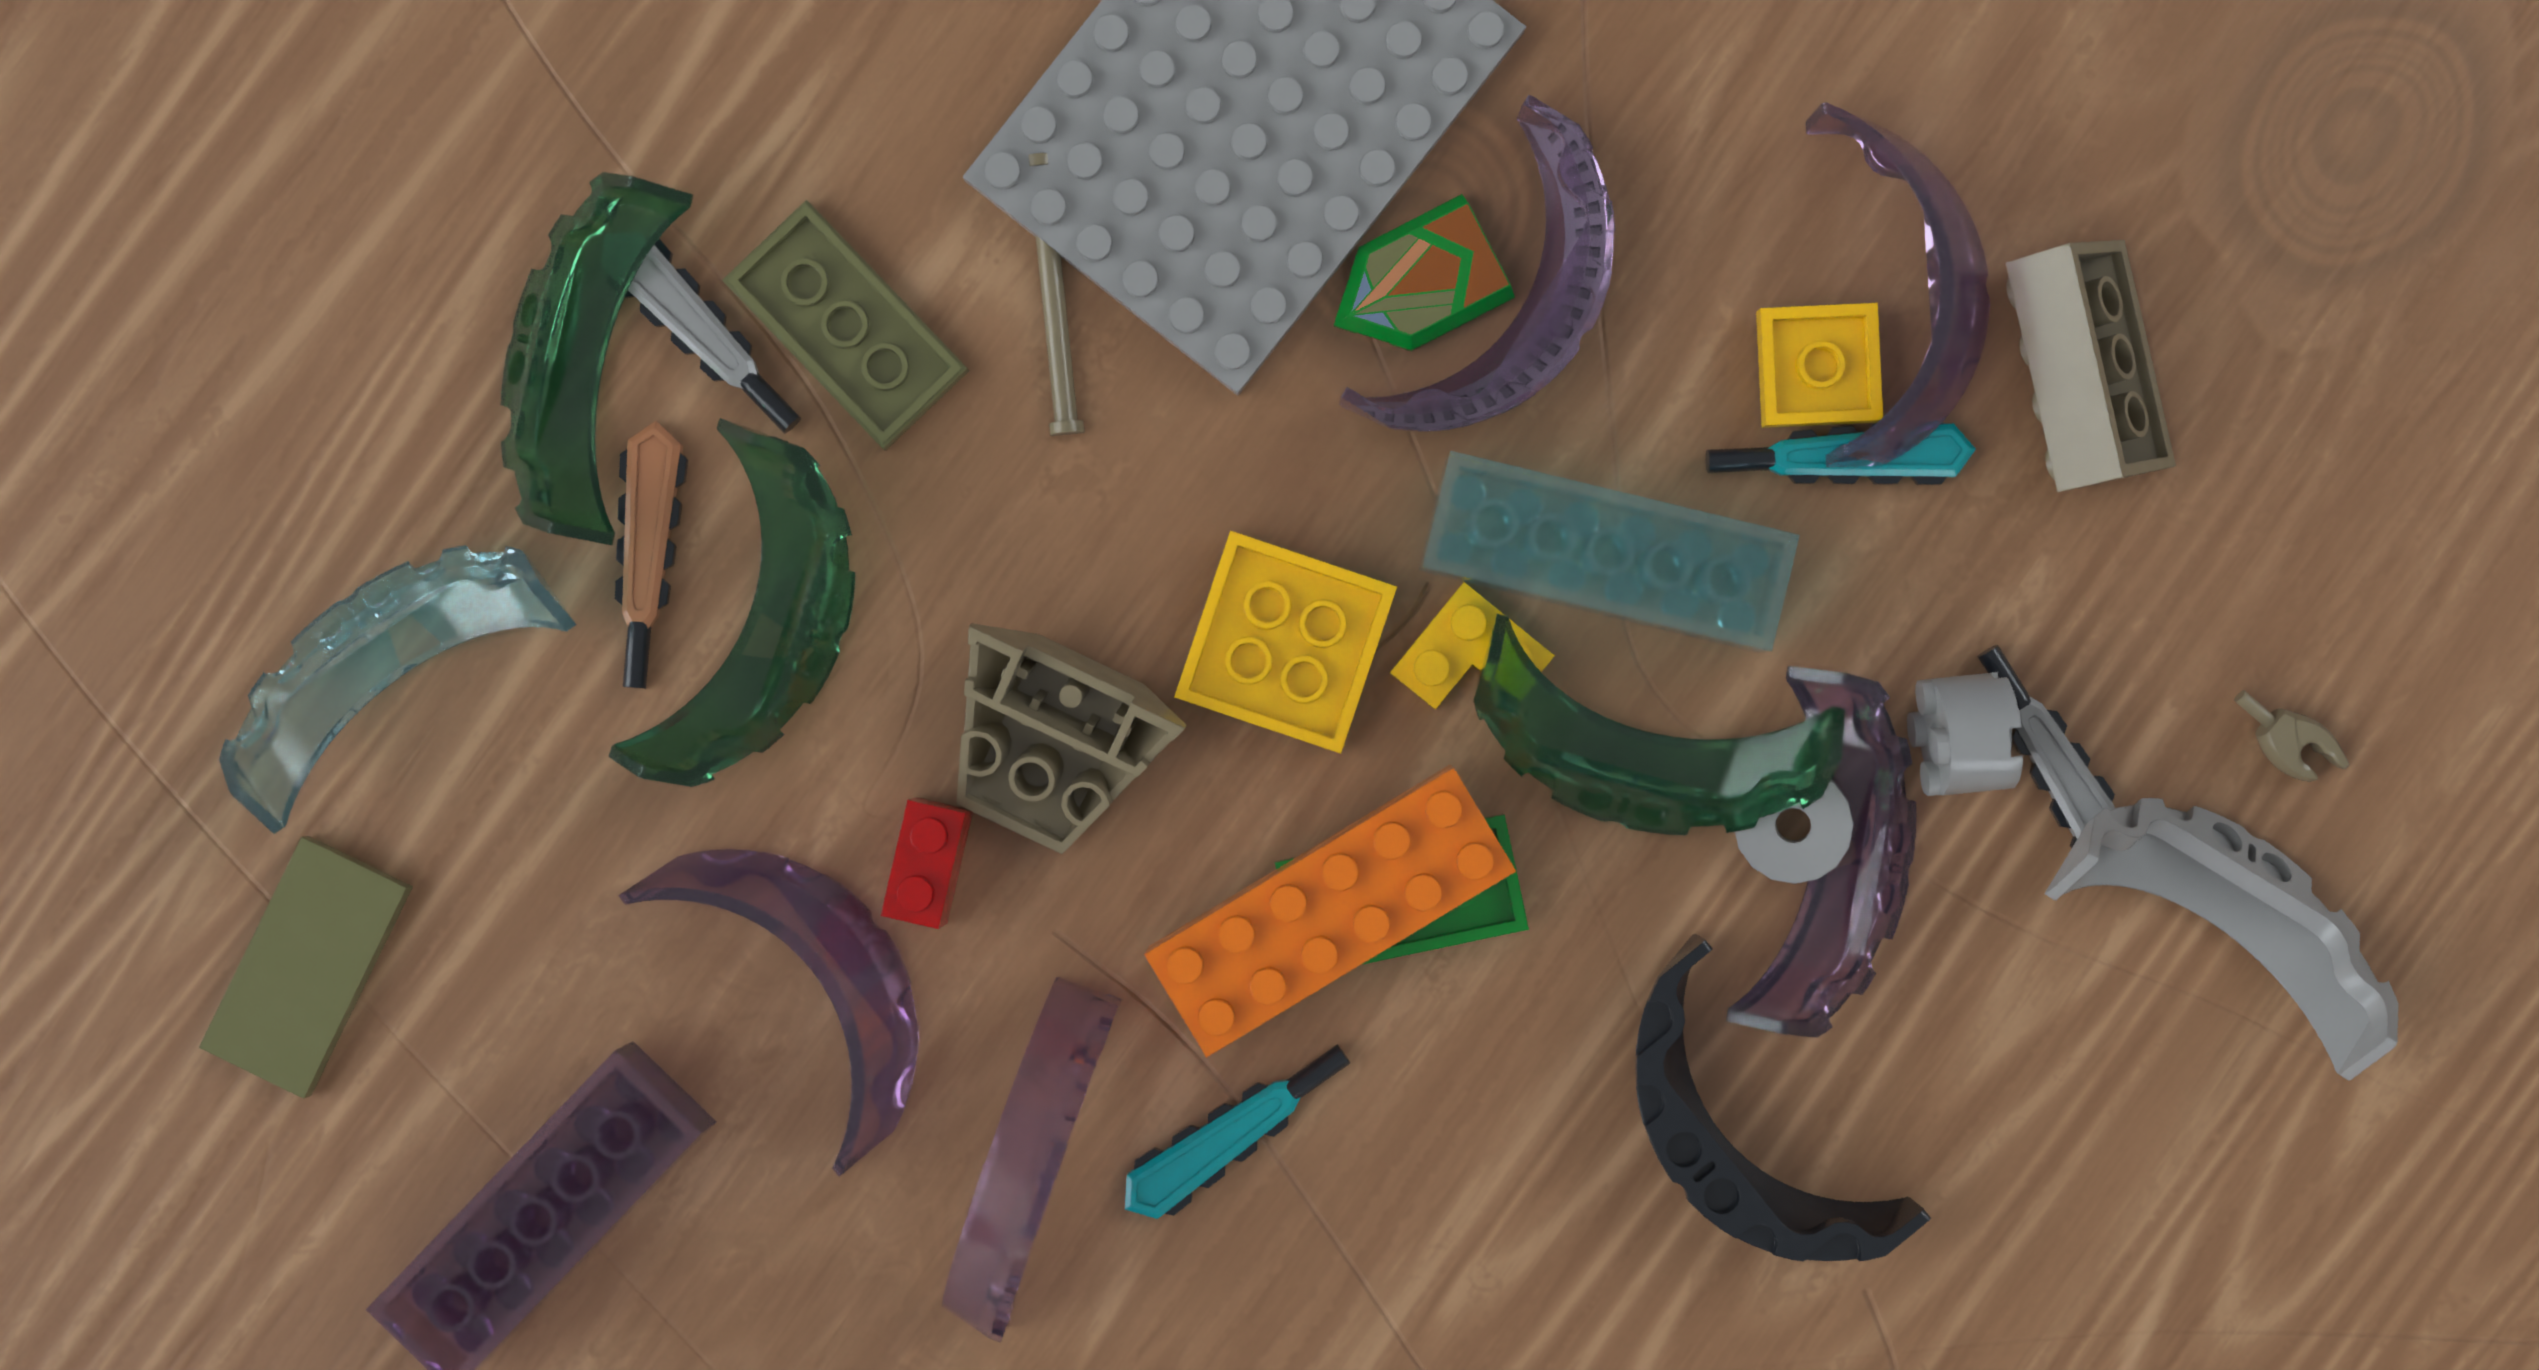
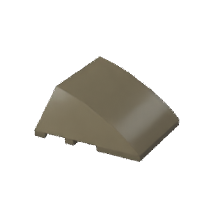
[956,623,1187,854]

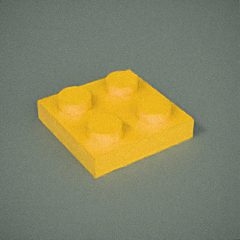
[1756,303,1883,428]

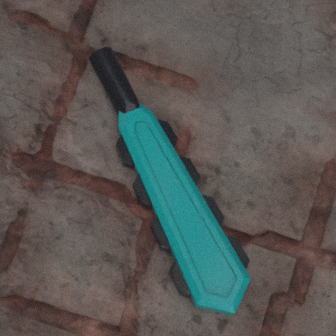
[1705,417,1976,485]
[1125,1044,1350,1219]

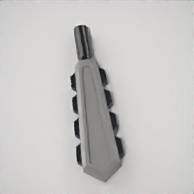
[602,229,801,434]
[1977,645,2115,849]

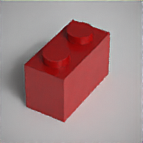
[880,797,973,929]

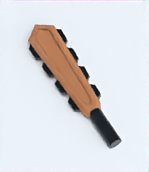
[615,421,689,689]

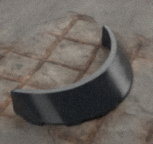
[1635,934,1931,1262]

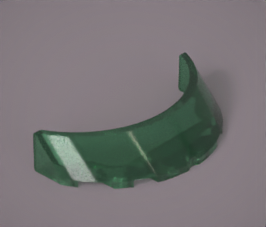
[500,172,693,545]
[608,418,855,787]
[1473,614,1845,835]

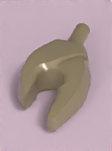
[2234,690,2349,782]

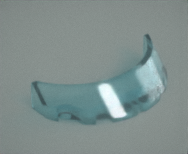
[219,545,577,834]

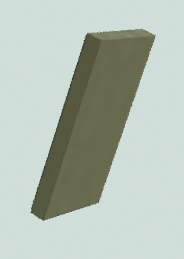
[722,200,969,451]
[199,836,413,1099]

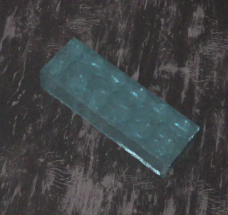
[1419,451,1800,653]

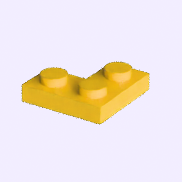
[1389,582,1555,709]

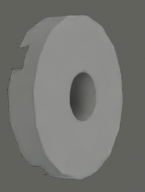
[1734,765,1854,884]

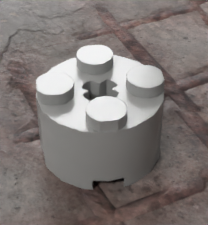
[1907,672,2023,796]

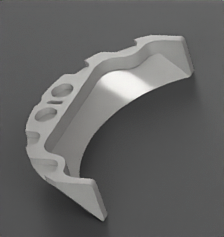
[2044,798,2398,1081]

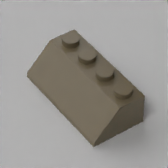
[2006,240,2176,492]

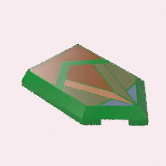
[1333,194,1515,352]

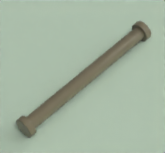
[1028,153,1085,436]

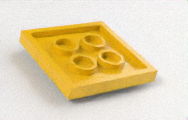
[1174,530,1397,754]

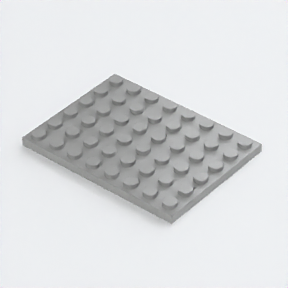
[963,0,1526,396]

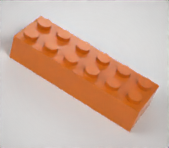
[1144,765,1516,1058]

